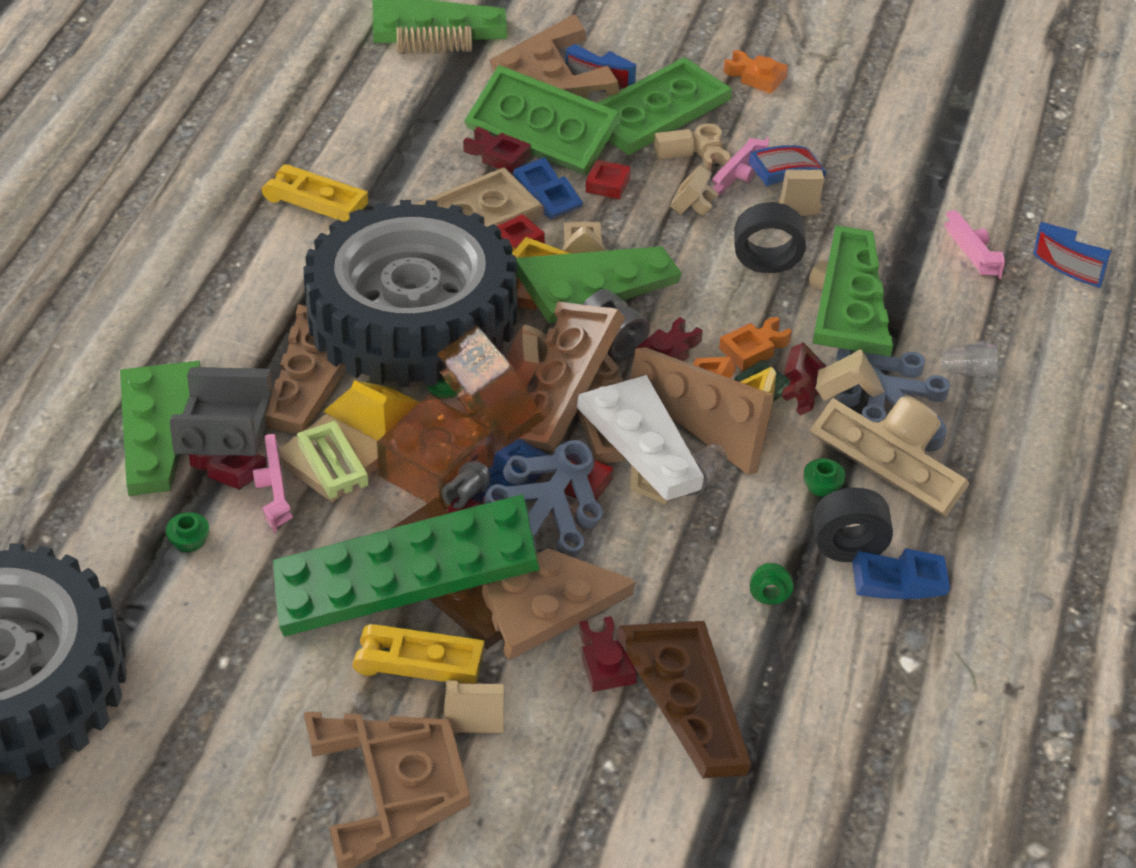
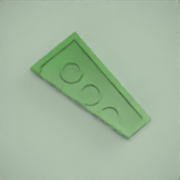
[372,0,507,43]
[812,225,893,357]
[516,246,682,324]
[120,360,201,496]

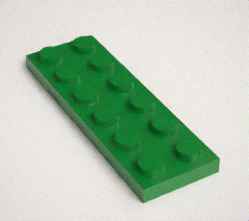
[273,494,540,637]

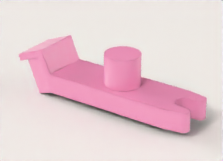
[712,137,769,196]
[944,210,1005,279]
[253,434,293,533]

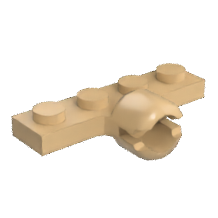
[809,396,969,518]

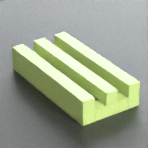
[297,421,369,499]

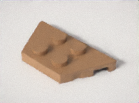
[482,548,636,660]

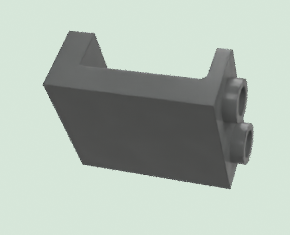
[169,367,272,456]

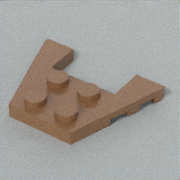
[490,14,619,98]
[304,712,470,868]

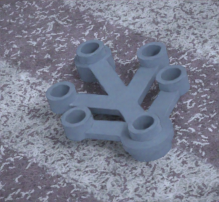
[836,348,950,451]
[483,440,603,558]

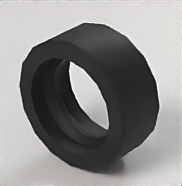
[734,202,806,273]

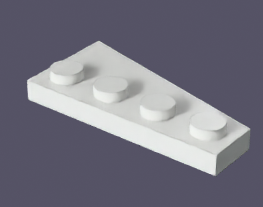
[577,375,704,501]

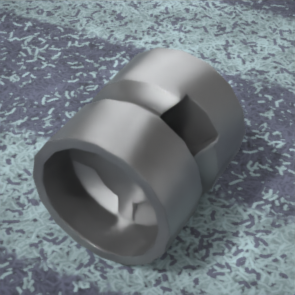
[583,289,650,361]

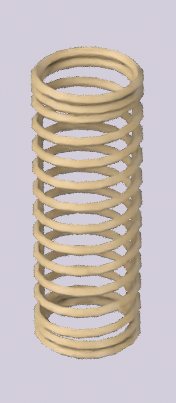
[397,26,472,54]

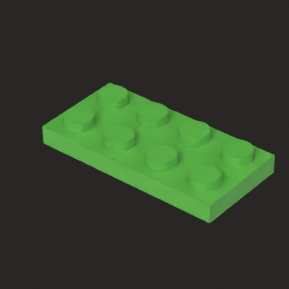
[598,57,732,155]
[464,65,621,176]

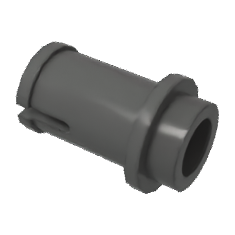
[442,462,490,509]

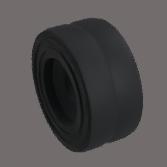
[813,487,893,562]

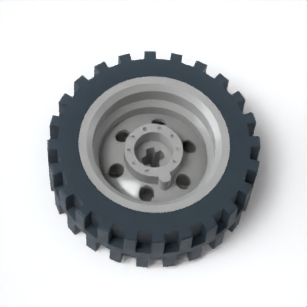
[303,200,517,387]
[0,543,127,780]

